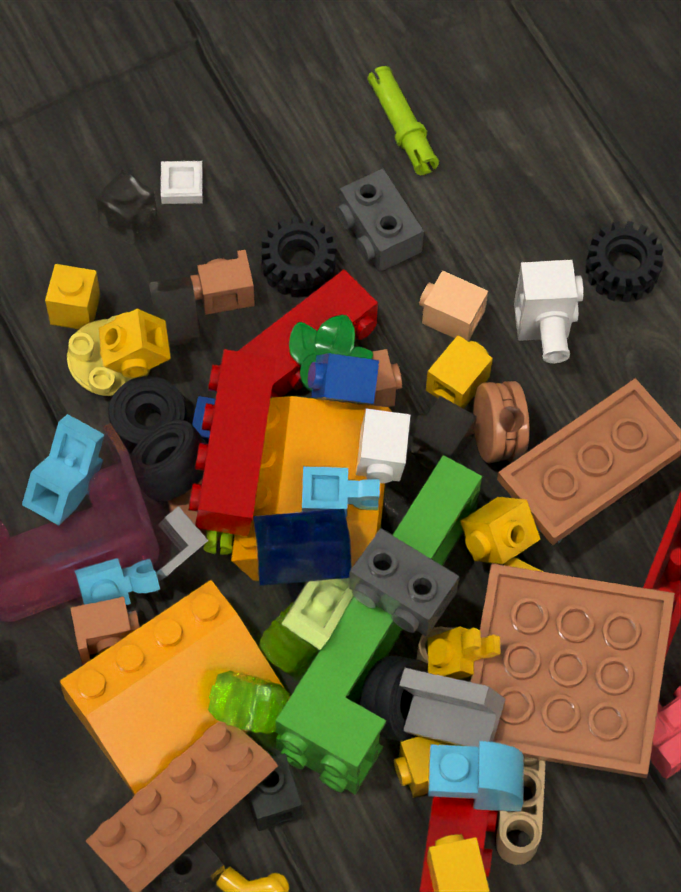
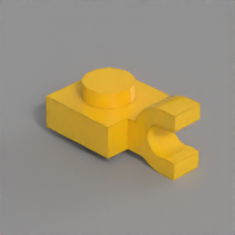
[427,626,500,680]

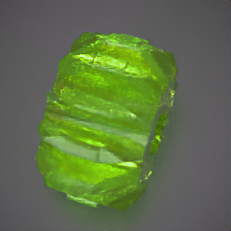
[259,602,319,673]
[208,671,289,734]

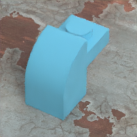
[22,414,105,525]
[428,741,524,812]

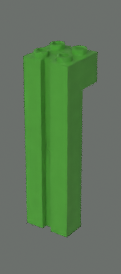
[276,455,482,794]

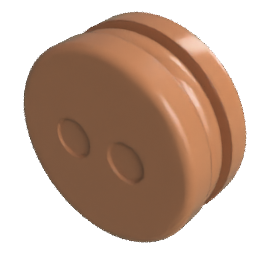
[473,381,530,463]

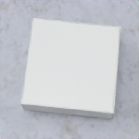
[161,161,203,204]

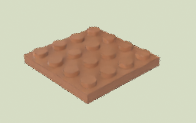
[471,564,675,778]

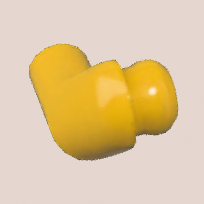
[216,866,289,892]

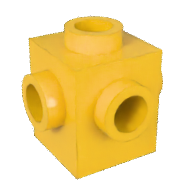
[98,309,171,378]

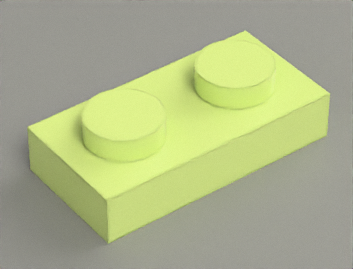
[282,560,353,650]

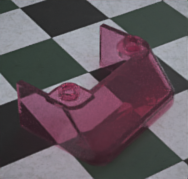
[0,423,159,622]

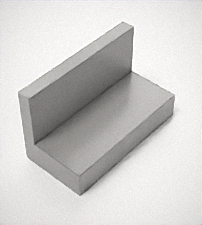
[156,506,208,581]
[399,668,505,747]

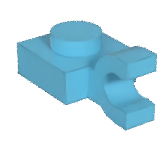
[302,466,380,517]
[75,558,160,605]

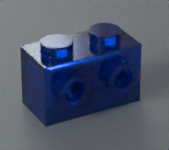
[253,509,351,586]

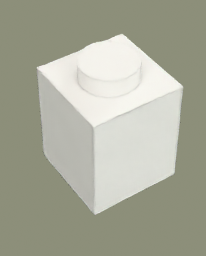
[356,408,410,483]

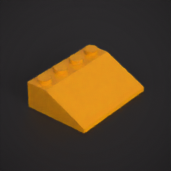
[231,396,392,581]
[60,580,290,795]

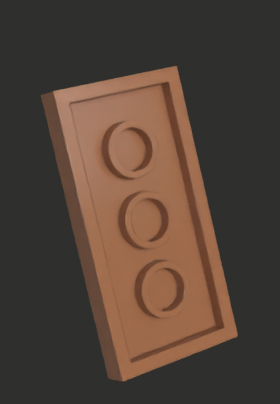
[497,378,681,546]
[86,716,278,892]

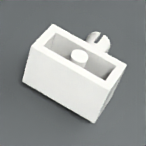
[514,260,583,363]

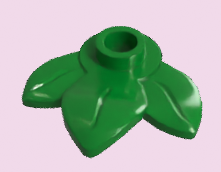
[289,315,373,392]

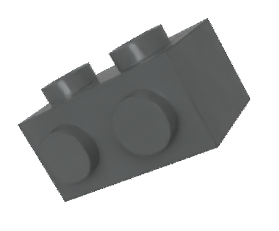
[336,168,424,272]
[349,528,459,637]

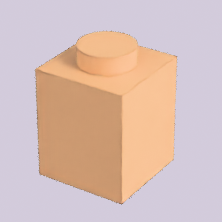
[419,271,488,342]

